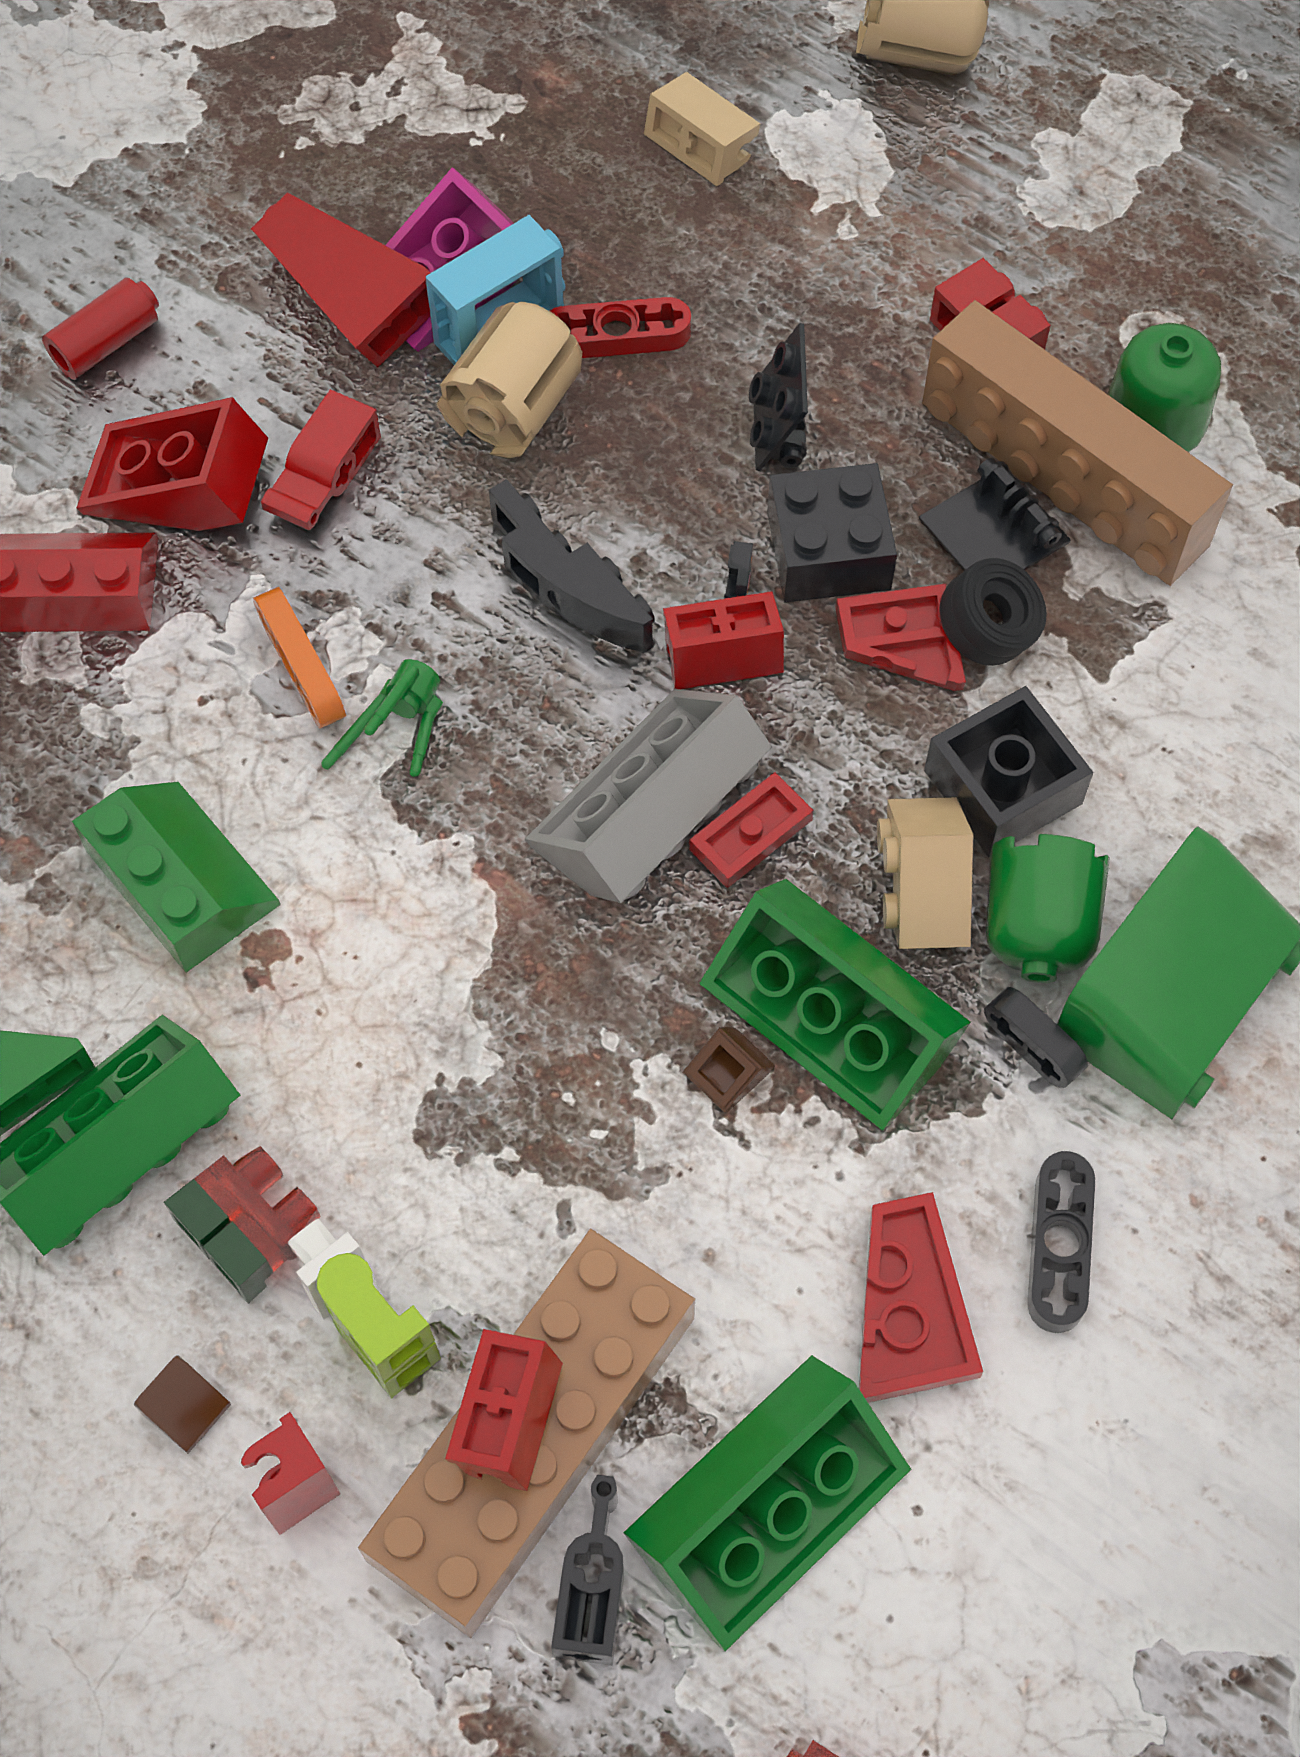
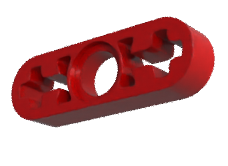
[549,297,691,358]

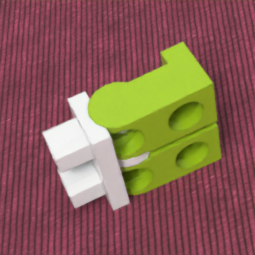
[288,1219,441,1399]

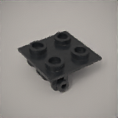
[749,323,808,471]
[919,457,1071,571]

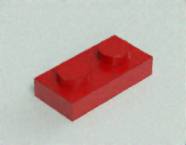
[689,772,814,889]

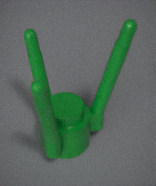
[321,659,443,777]

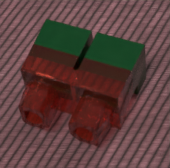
[163,1146,321,1304]

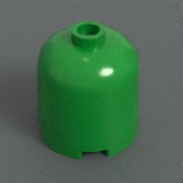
[1107,323,1221,452]
[986,834,1110,983]

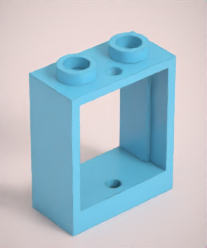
[425,215,565,365]

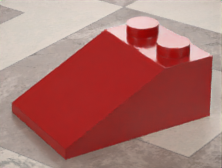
[76,397,268,531]

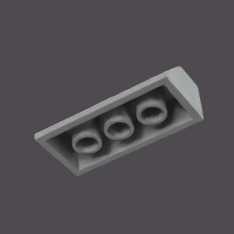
[525,689,772,903]

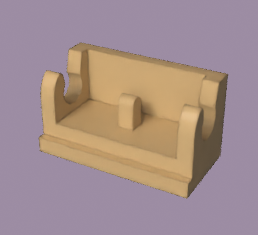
[644,72,761,186]

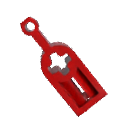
[261,389,381,530]

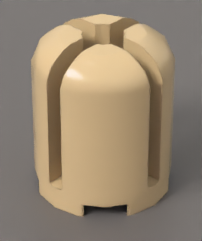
[856,0,989,75]
[437,301,582,458]

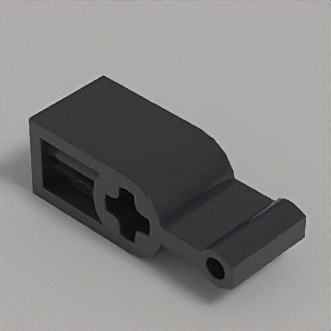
[551,1475,624,1666]

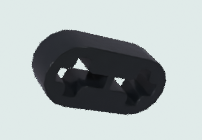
[984,987,1088,1088]

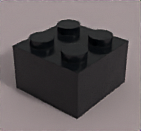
[767,463,897,603]
[924,686,1094,857]

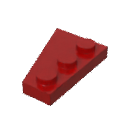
[859,1192,983,1403]

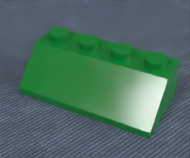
[699,879,971,1131]
[0,1014,241,1256]
[623,1355,912,1651]

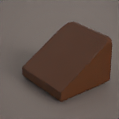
[683,1027,775,1113]
[134,1355,231,1454]

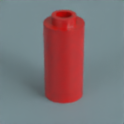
[42,277,159,380]

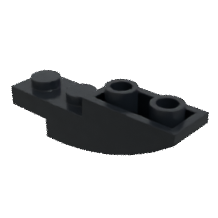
[489,479,655,653]

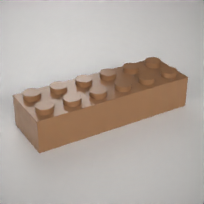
[922,300,1233,586]
[358,1228,695,1638]

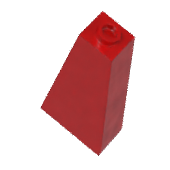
[251,192,431,368]

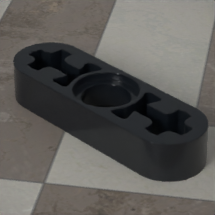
[1028,1151,1095,1333]

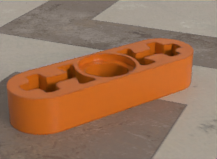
[253,587,346,729]

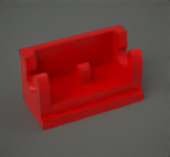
[663,591,784,689]
[445,1329,563,1491]
[241,1412,340,1535]

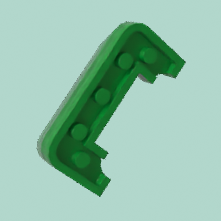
[1057,826,1300,1119]

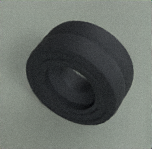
[939,558,1047,666]

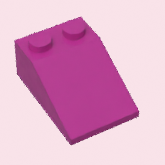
[385,167,518,352]

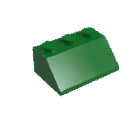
[72,782,281,973]

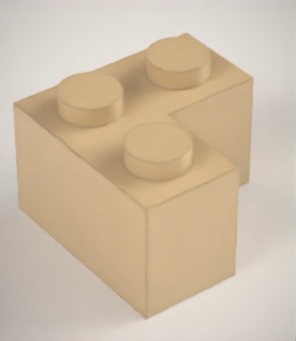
[877,797,973,949]

